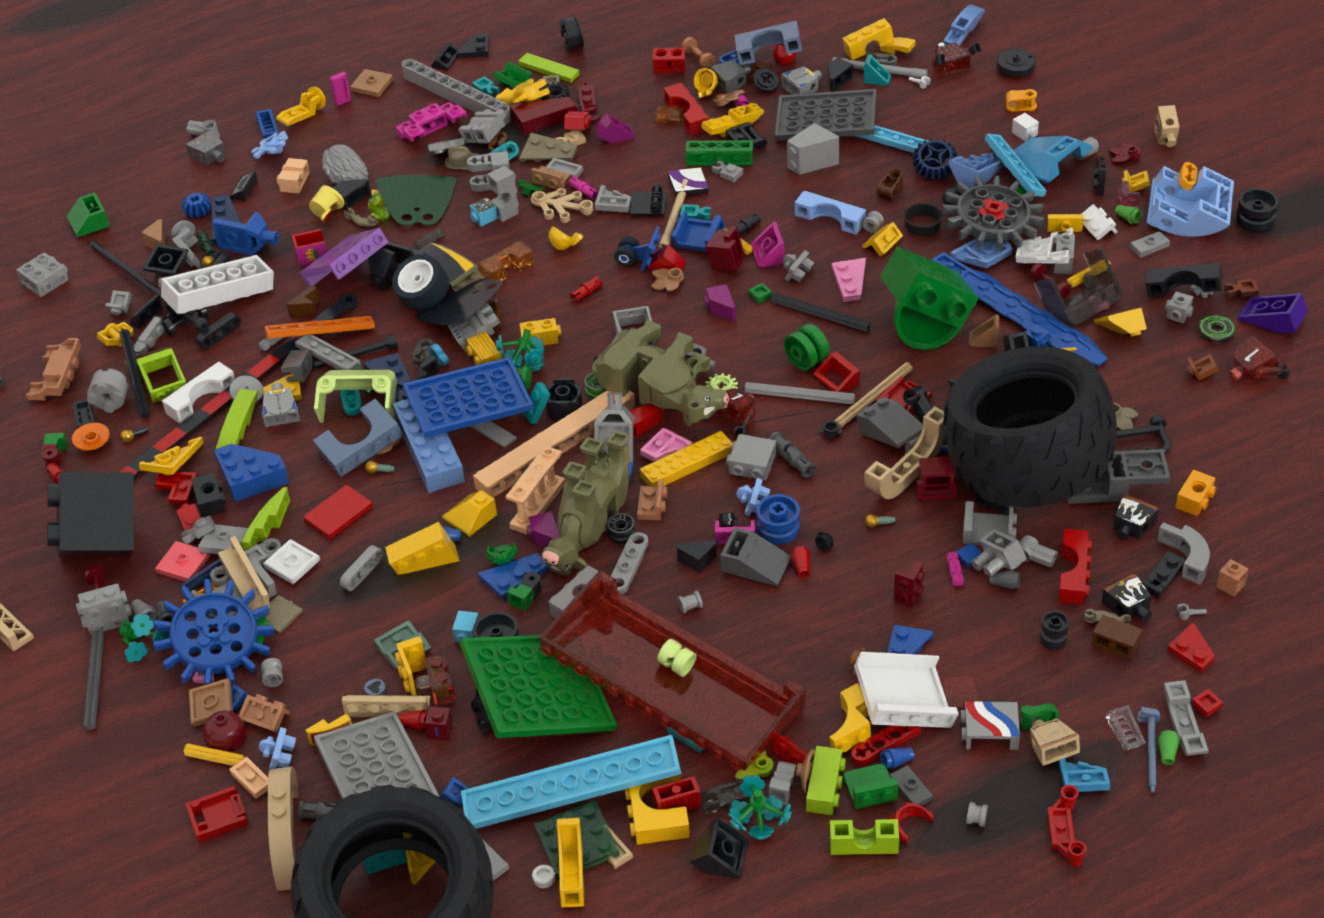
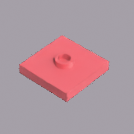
[155,541,211,582]

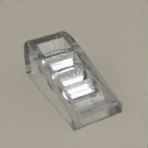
[1106,705,1146,750]

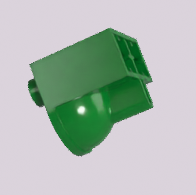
[880,246,979,350]

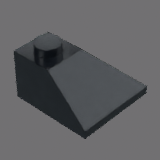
[143,244,189,276]
[368,247,397,291]
[690,817,749,879]

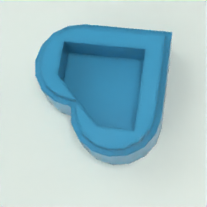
[429,343,449,366]

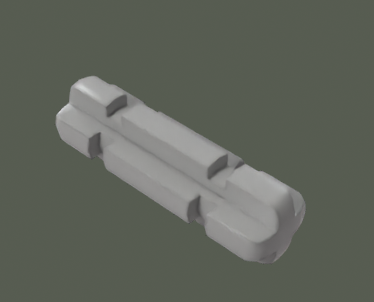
[259,337,283,351]

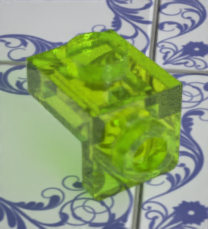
[368,192,391,220]

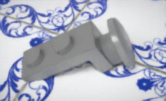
[171,220,202,269]

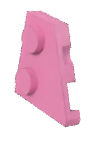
[640,428,692,462]

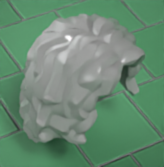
[322,145,369,184]

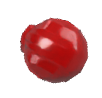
[772,44,796,65]

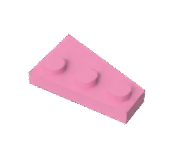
[832,258,866,302]

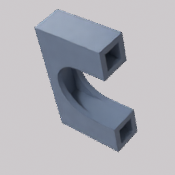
[735,20,803,66]
[313,399,403,477]

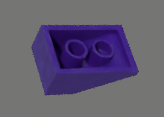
[1238,293,1308,333]

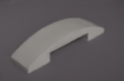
[1164,680,1209,756]

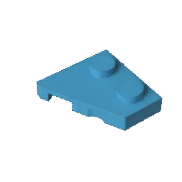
[1058,758,1110,792]

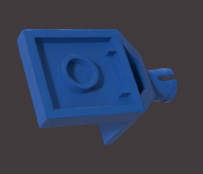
[212,212,280,256]

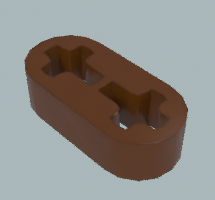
[488,131,508,153]

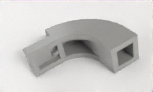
[1158,522,1210,585]

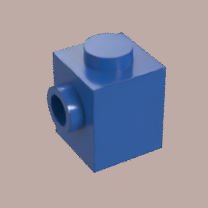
[1026,324,1050,347]

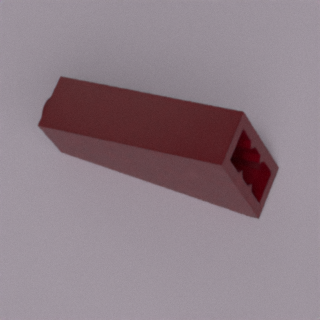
[509,97,578,135]

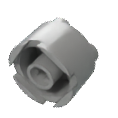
[87,369,129,413]

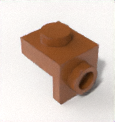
[1187,354,1219,380]

